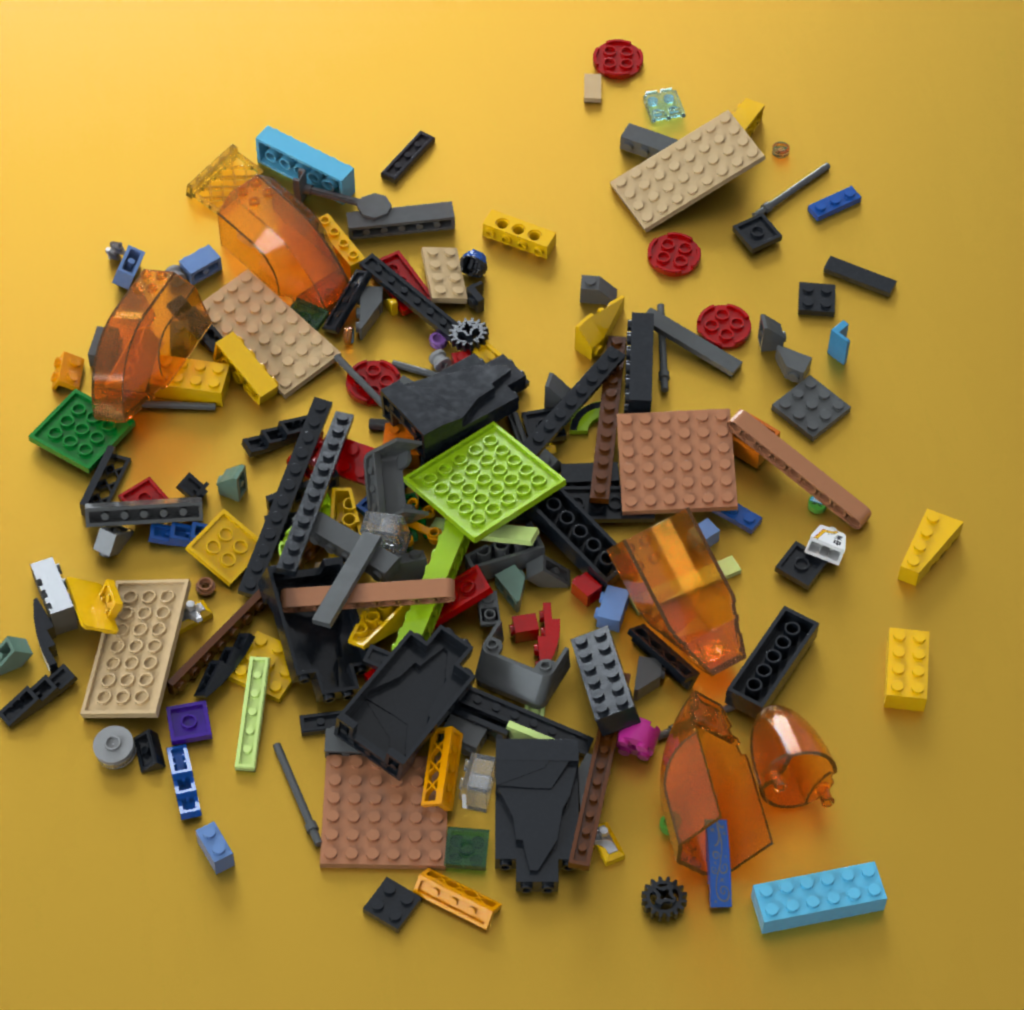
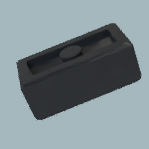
[133,729,166,773]

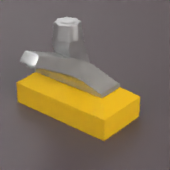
[179,599,213,635]
[595,822,625,866]

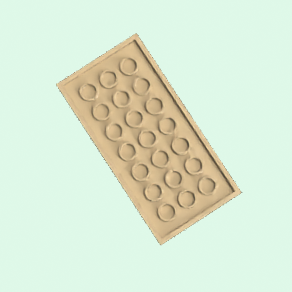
[610,110,765,232]
[195,269,342,399]
[80,579,192,718]

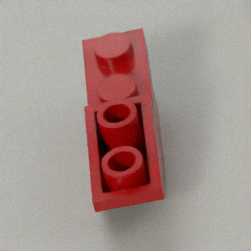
[534,602,560,666]

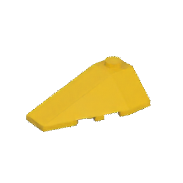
[575,295,625,360]
[348,605,411,649]

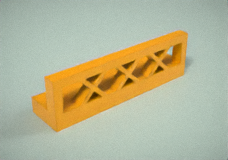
[421,726,463,811]
[413,868,502,930]

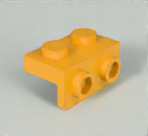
[51,351,85,390]

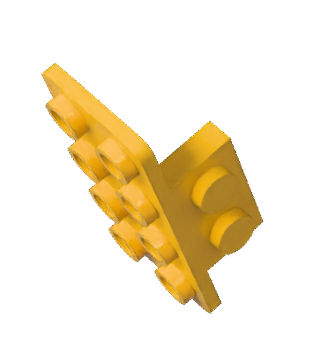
[65,577,123,635]

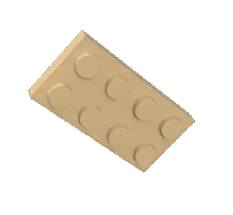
[421,247,468,304]

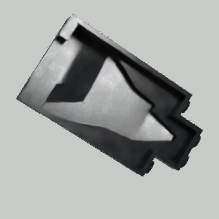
[380,353,526,461]
[258,556,370,703]
[334,624,476,781]
[495,739,579,893]

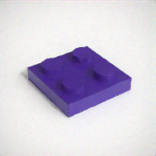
[166,700,212,745]

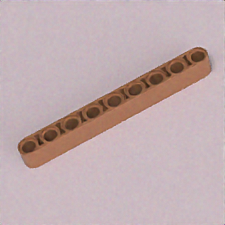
[727,409,872,529]
[280,578,455,613]

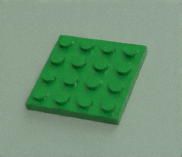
[28,389,136,474]

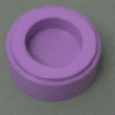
[429,331,448,350]

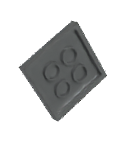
[771,375,851,442]

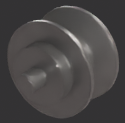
[105,241,125,260]

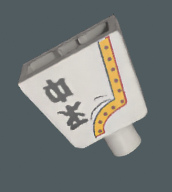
[804,525,846,566]

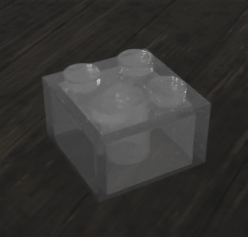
[360,511,412,554]
[459,752,496,813]

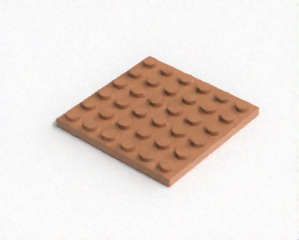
[617,409,738,515]
[320,754,448,870]

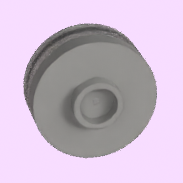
[93,725,136,769]

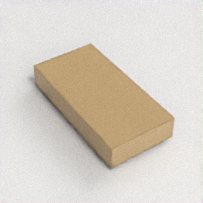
[584,73,601,103]

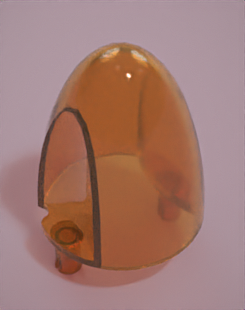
[750,705,837,808]

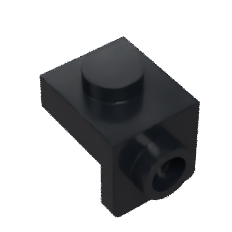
[466,281,484,313]
[176,472,209,498]

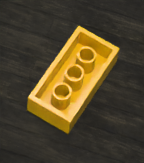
[148,354,231,407]
[884,627,930,712]

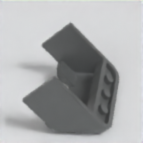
[363,438,429,527]
[475,620,571,709]

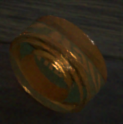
[772,141,790,158]
[343,326,355,345]

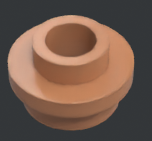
[196,577,215,596]

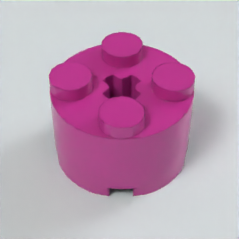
[616,717,661,761]

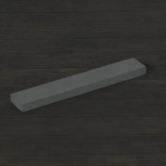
[646,307,742,377]
[312,531,382,628]

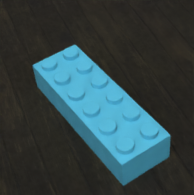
[255,125,355,205]
[751,861,887,934]

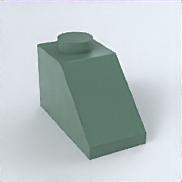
[216,464,248,502]
[495,564,526,613]
[0,636,33,675]

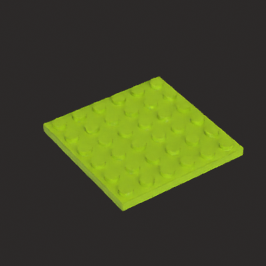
[403,421,566,543]

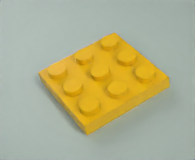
[185,509,259,587]
[228,631,293,703]

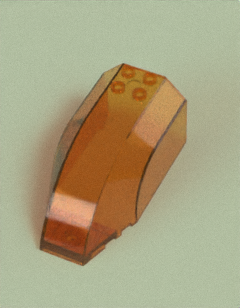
[217,174,349,317]
[91,269,212,423]
[607,507,746,676]
[660,690,774,875]

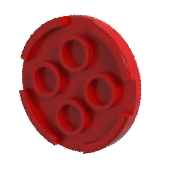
[593,39,643,80]
[647,232,701,277]
[697,304,751,350]
[346,360,401,406]

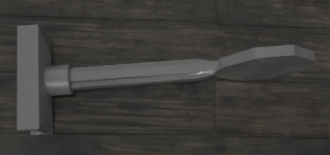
[293,168,392,220]

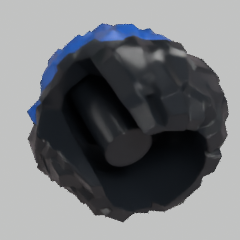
[460,249,488,278]

